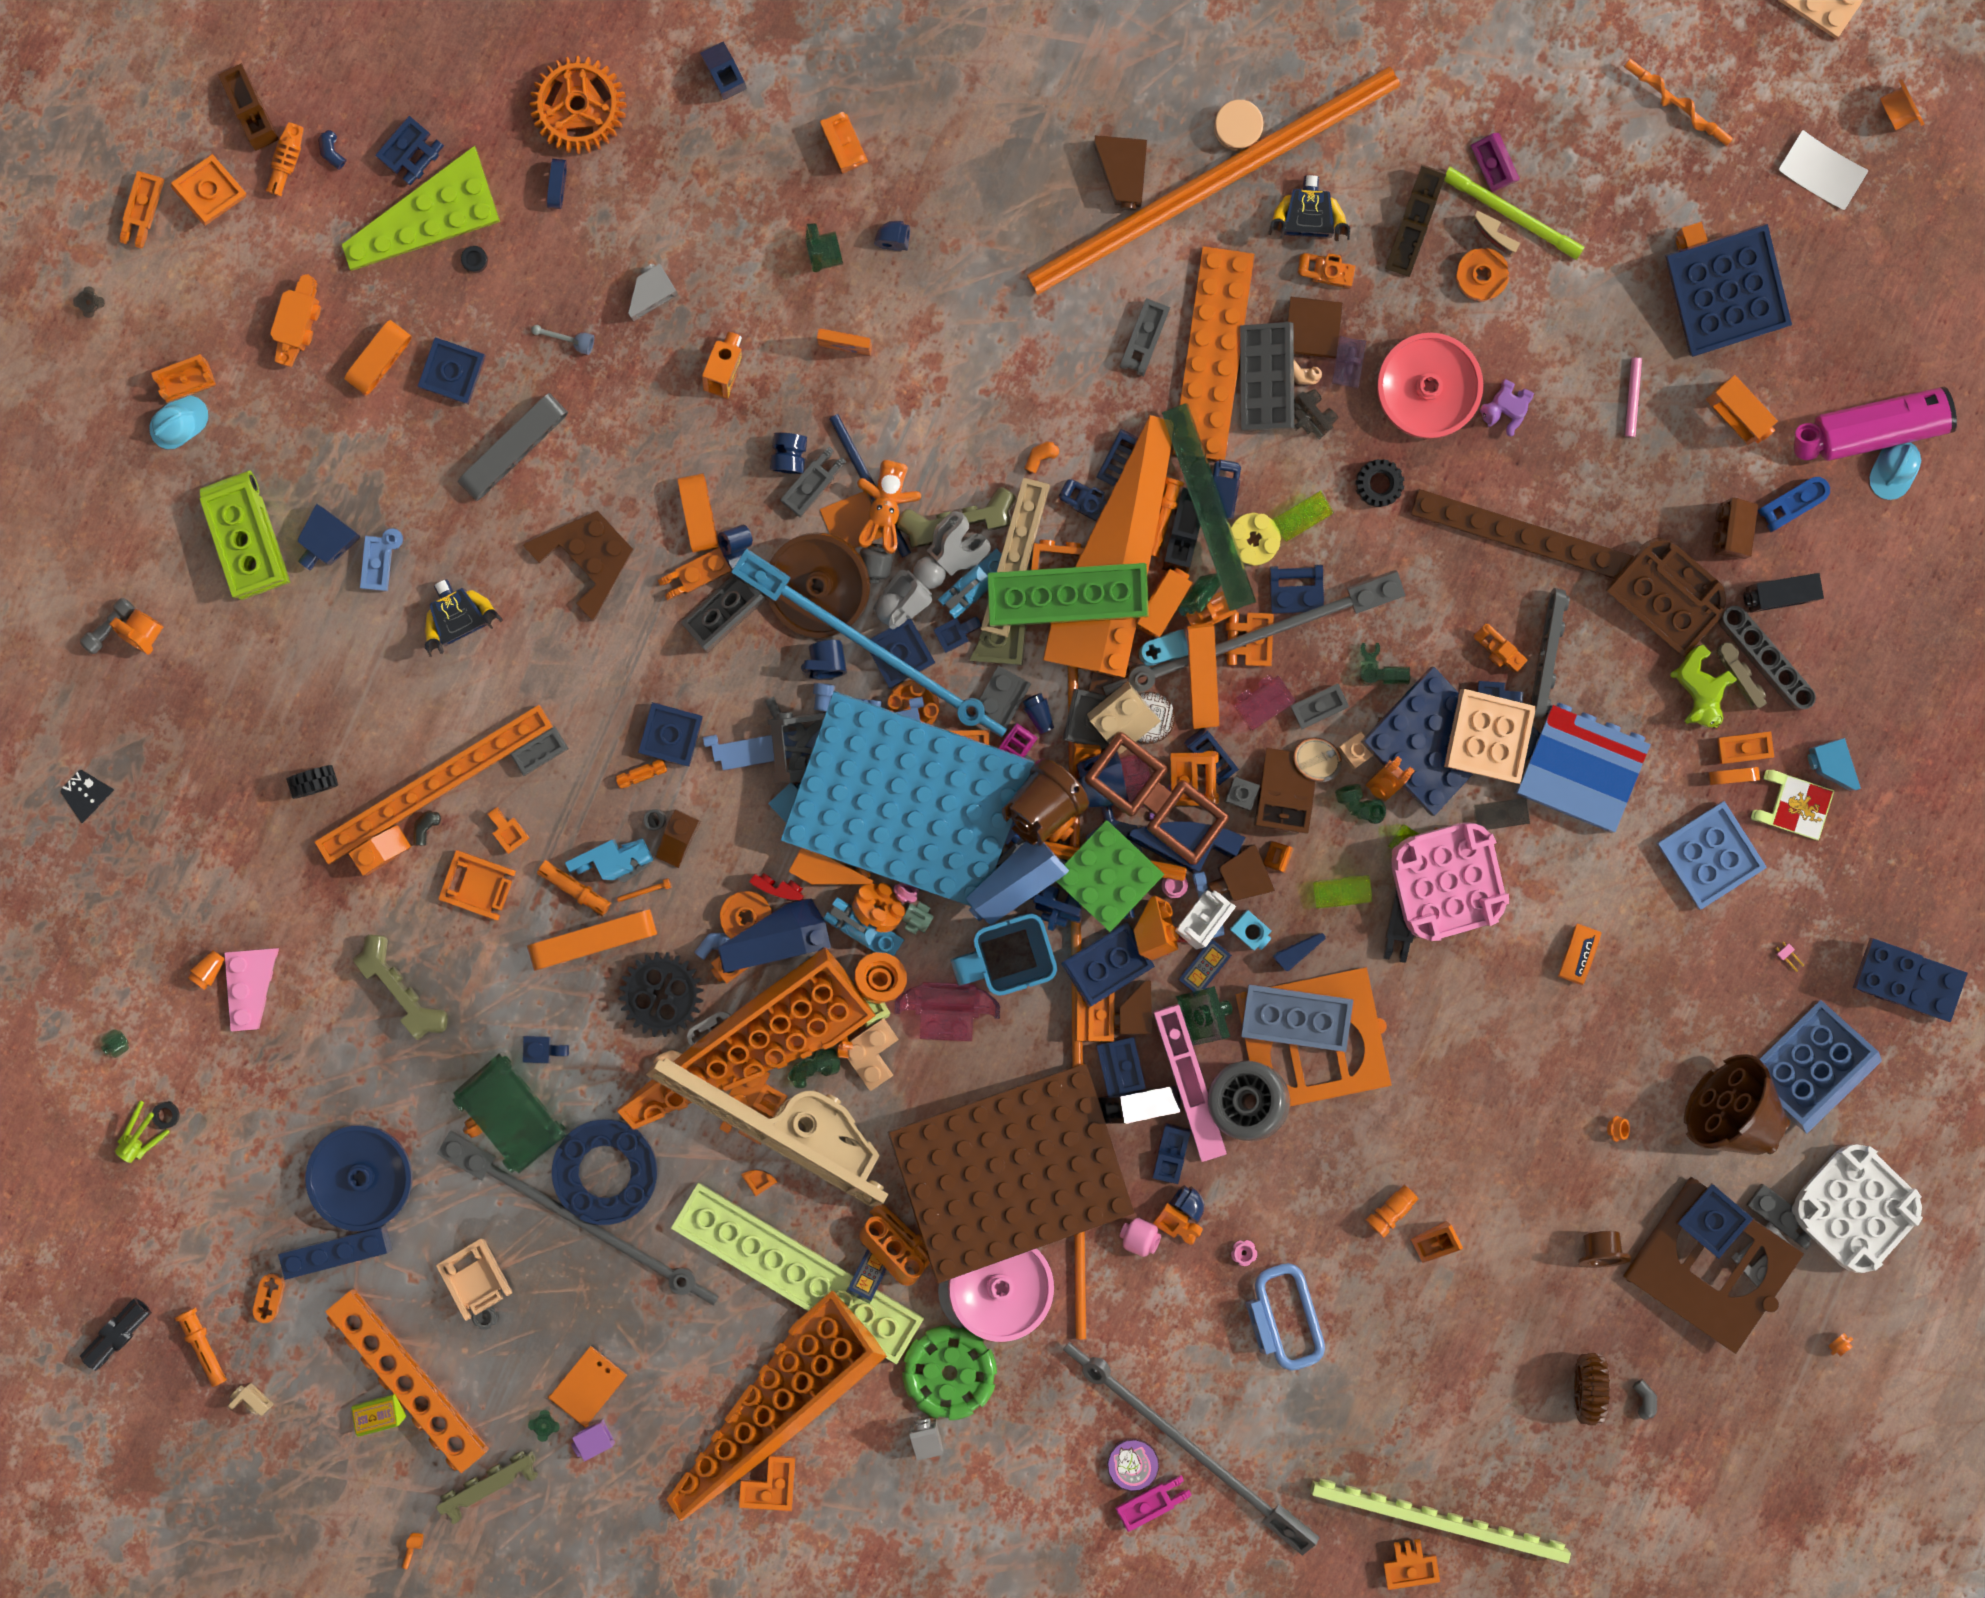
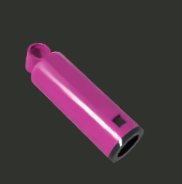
[1794,386,1957,461]

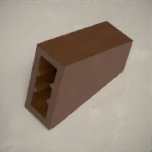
[1094,135,1147,211]

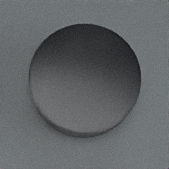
[461,246,488,273]

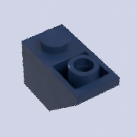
[700,41,747,100]

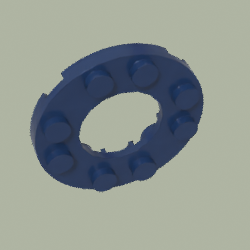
[552,1119,658,1225]

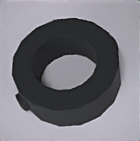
[152,1101,180,1129]

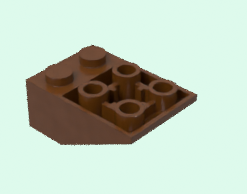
[1254,748,1316,834]

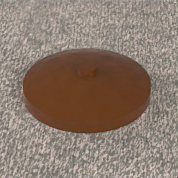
[767,532,870,638]

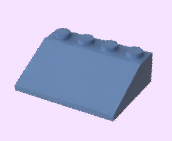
[1760,1000,1882,1134]

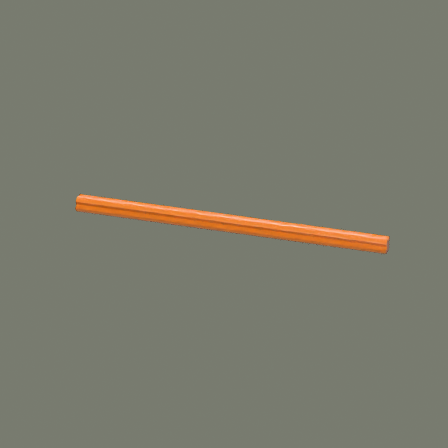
[1026,66,1400,295]

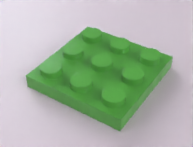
[1056,820,1165,932]

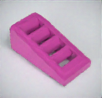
[998,723,1038,757]

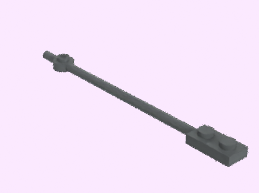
[1103,570,1406,696]
[437,1131,719,1306]
[1063,1342,1320,1556]

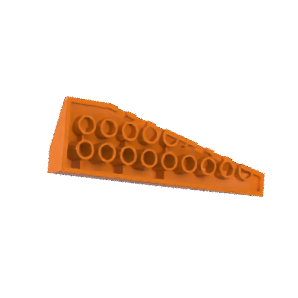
[617,947,875,1130]

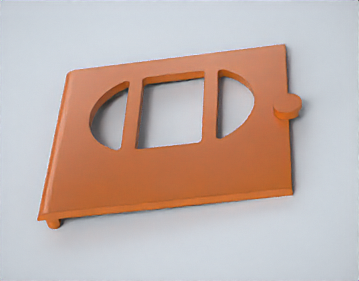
[1235,967,1392,1107]

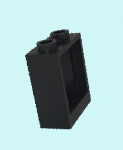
[1743,573,1824,613]

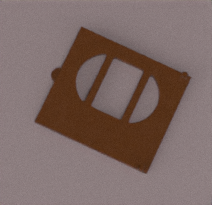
[1623,1177,1804,1354]

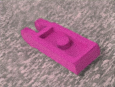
[1115,1475,1192,1532]

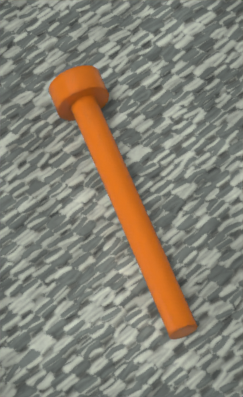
[617,878,672,902]

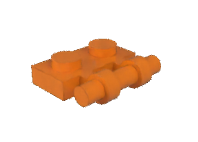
[1224,613,1274,667]

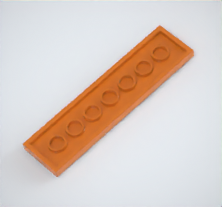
[1173,246,1255,461]

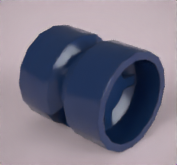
[770,432,808,474]

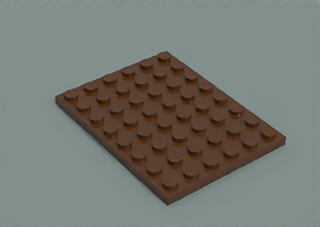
[888,1063,1134,1284]

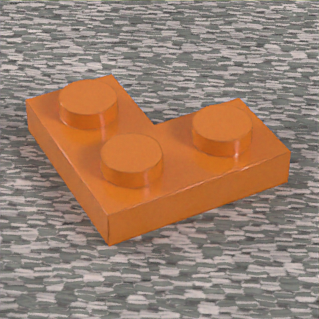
[739,1455,795,1511]

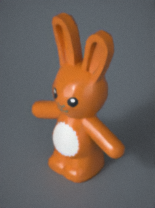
[857,460,921,554]

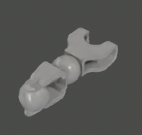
[873,511,991,630]

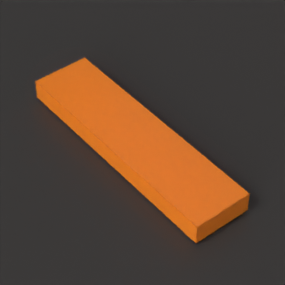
[1187,623,1219,729]

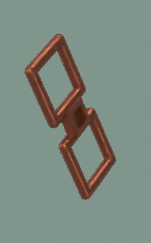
[1085,732,1229,865]

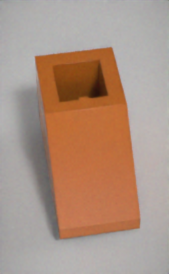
[1134,896,1179,961]

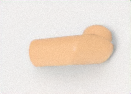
[1294,360,1322,385]

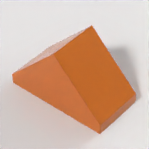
[1411,1221,1463,1263]

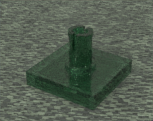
[1176,986,1232,1046]

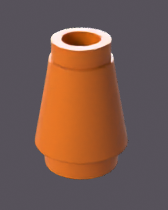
[188,950,225,990]

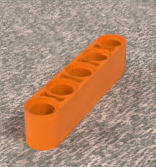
[527,909,657,971]

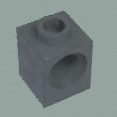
[1224,777,1260,811]

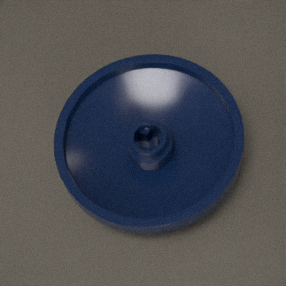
[305,1125,413,1231]

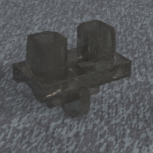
[1293,389,1338,440]

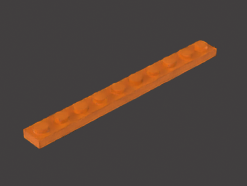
[315,705,553,864]

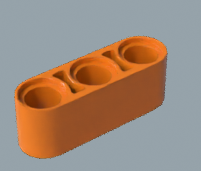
[344,320,412,396]
[678,473,719,553]
[859,1216,924,1286]

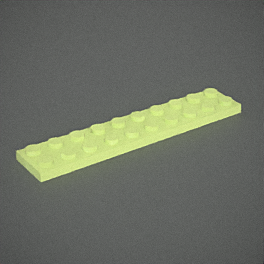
[671,1182,924,1364]

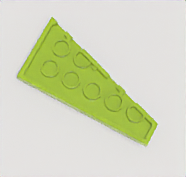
[342,146,500,271]

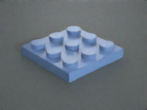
[1656,801,1767,910]

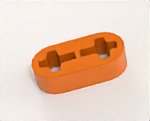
[1709,767,1760,785]
[253,1273,285,1323]

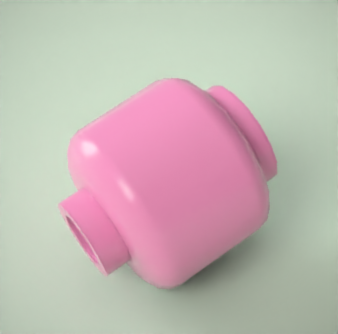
[1120,1218,1161,1257]

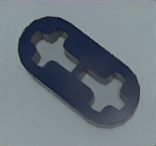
[547,158,567,209]

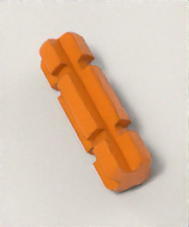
[616,759,667,789]

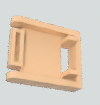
[436,1238,512,1321]

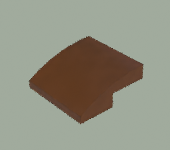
[1287,296,1343,359]

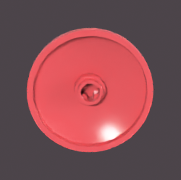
[1377,333,1483,439]

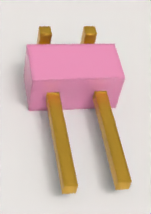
[1775,942,1804,972]

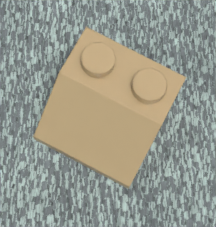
[1087,681,1161,754]

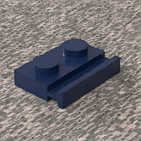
[1096,1037,1146,1097]

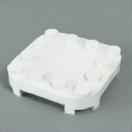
[1792,1144,1923,1273]

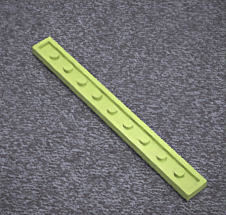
[1310,1479,1571,1564]

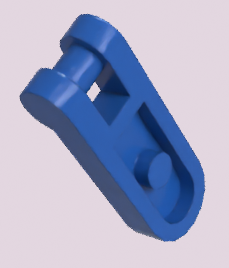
[1757,477,1830,533]

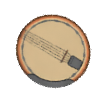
[1293,737,1342,782]

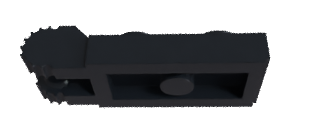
[1383,888,1414,963]

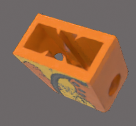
[702,332,742,399]

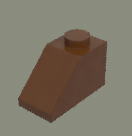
[655,809,701,868]
[1114,980,1152,1034]

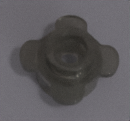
[73,286,105,318]

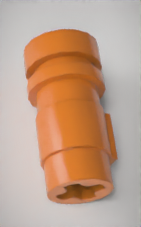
[1365,1185,1419,1238]

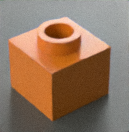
[1675,221,1708,250]

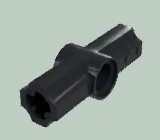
[80,1298,152,1371]

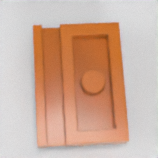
[1074,988,1115,1042]

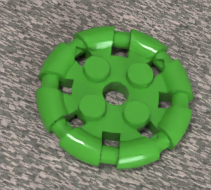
[902,1325,997,1420]

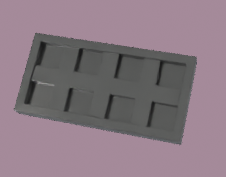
[1240,322,1294,431]

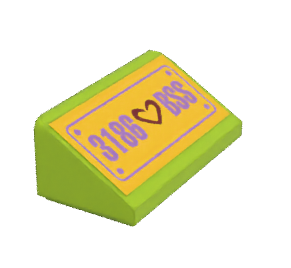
[351,1394,406,1437]

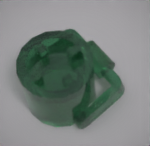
[805,223,843,272]

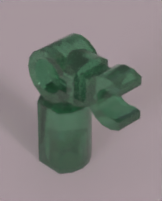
[1359,643,1410,686]

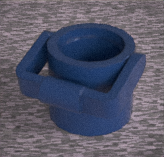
[801,640,847,680]

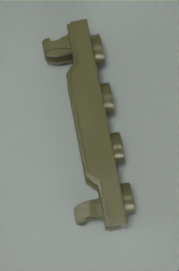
[436,1451,538,1524]

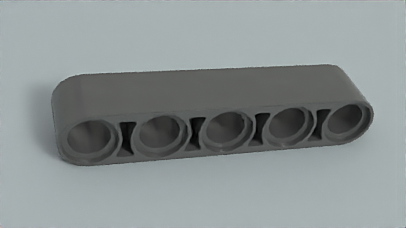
[458,393,568,501]
[1718,606,1816,710]

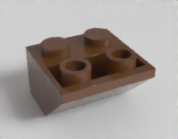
[1712,497,1758,559]

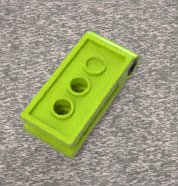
[200,470,291,600]

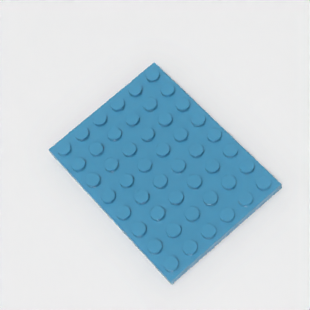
[781,691,1034,907]

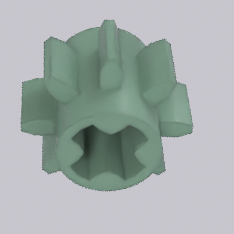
[901,901,934,935]

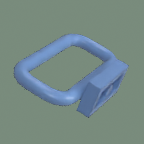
[1245,1263,1325,1371]

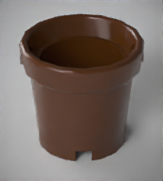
[1002,758,1089,846]

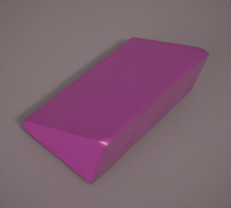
[1470,133,1520,193]

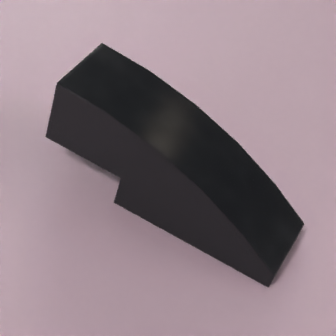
[1162,487,1207,574]

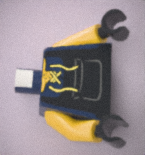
[1268,175,1350,241]
[425,579,503,657]

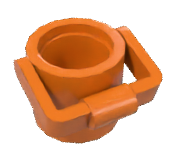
[109,609,164,655]

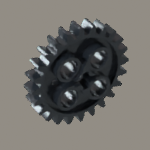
[618,952,704,1037]

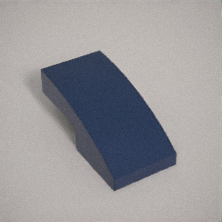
[1153,1123,1191,1184]

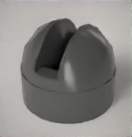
[644,809,666,830]

